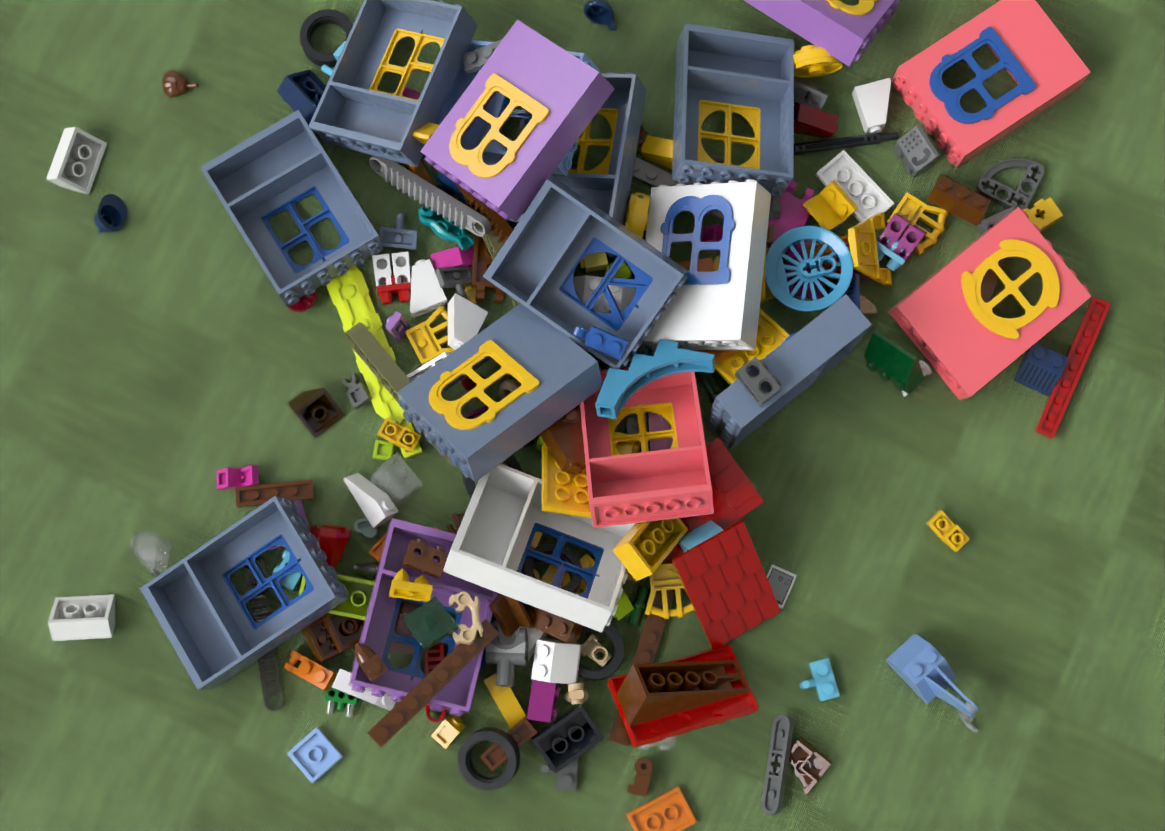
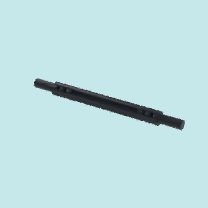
[793,132,898,155]

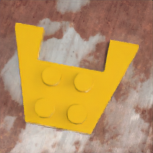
[848,212,892,286]

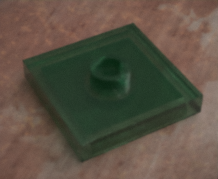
[402,596,459,651]

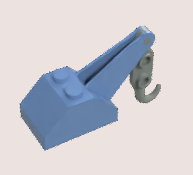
[886,634,979,733]

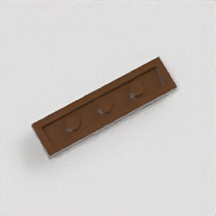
[235,479,315,508]

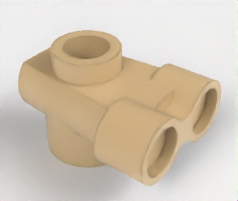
[581,634,612,667]
[565,683,589,705]

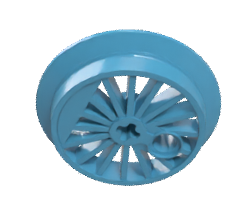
[765,226,853,311]

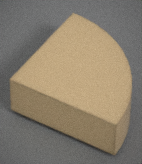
[860,295,877,315]

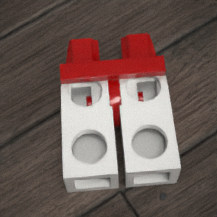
[372,252,411,305]

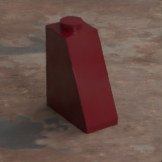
[794,103,838,139]

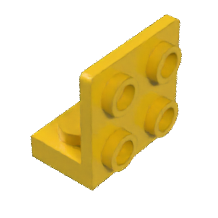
[803,180,858,231]

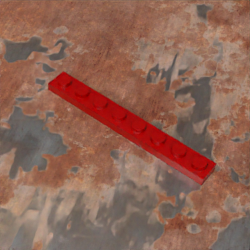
[1034,296,1111,439]

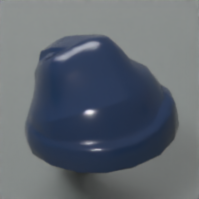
[584,0,617,31]

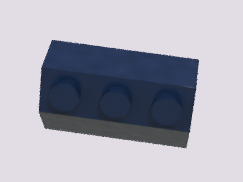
[276,69,326,126]

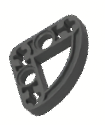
[976,158,1044,210]

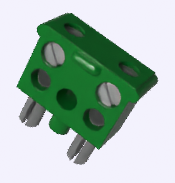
[325,678,359,718]

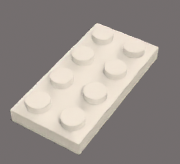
[815,150,894,222]

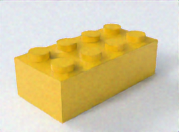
[613,518,688,581]

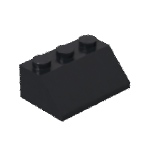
[531,704,604,774]

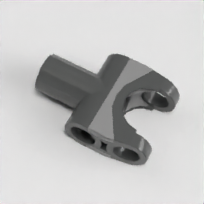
[485,627,529,687]

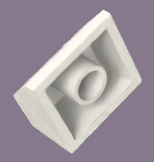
[531,638,582,684]

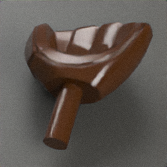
[162,70,199,98]

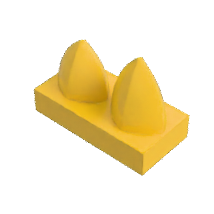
[389,568,433,602]

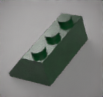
[864,330,925,394]

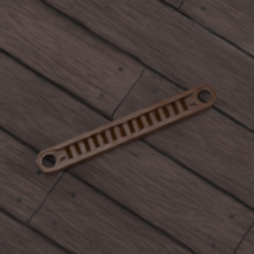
[456,183,513,247]

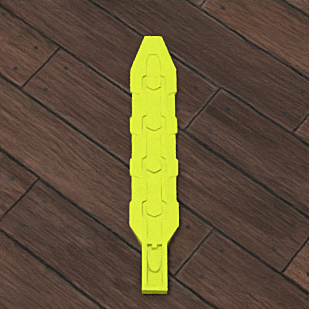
[326,266,423,459]

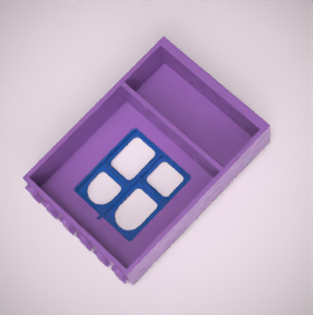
[348,518,497,717]

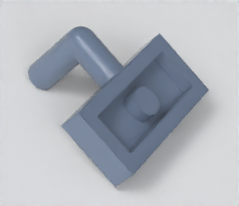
[379,211,418,250]

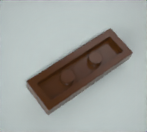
[479,717,538,772]

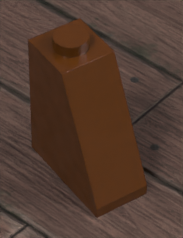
[540,421,585,473]

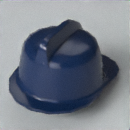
[94,194,127,234]

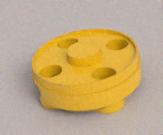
[793,45,843,78]
[624,192,650,238]

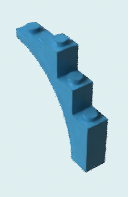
[595,339,715,419]

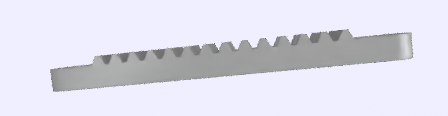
[369,156,491,237]

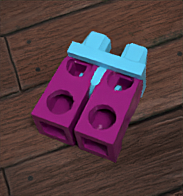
[877,213,927,271]

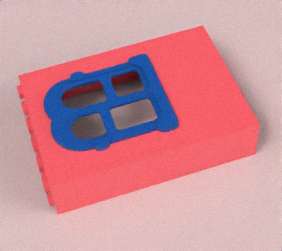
[892,0,1091,168]

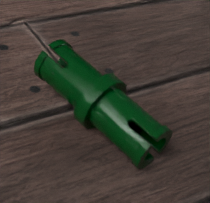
[628,586,651,627]

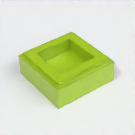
[372,439,395,462]

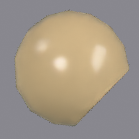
[498,379,521,399]

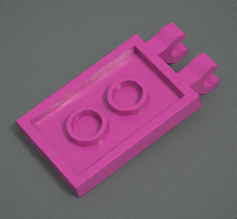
[766,180,814,255]

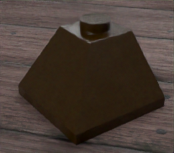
[287,387,345,438]

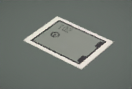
[767,564,797,609]

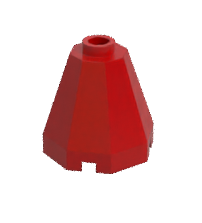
[310,524,352,568]

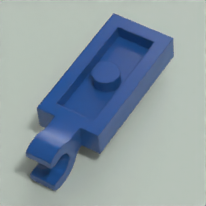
[573,325,628,360]

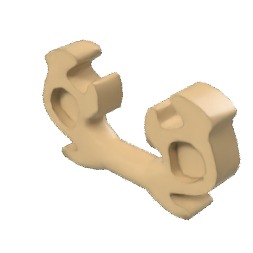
[449,591,484,645]

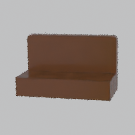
[489,593,533,637]

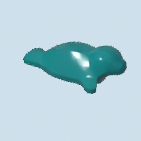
[418,206,474,251]

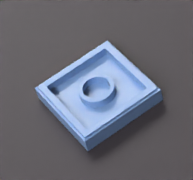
[287,727,344,784]

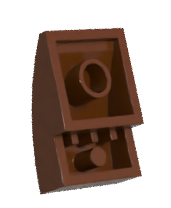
[302,614,365,664]

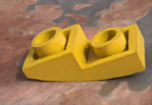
[376,417,421,453]
[926,510,970,552]

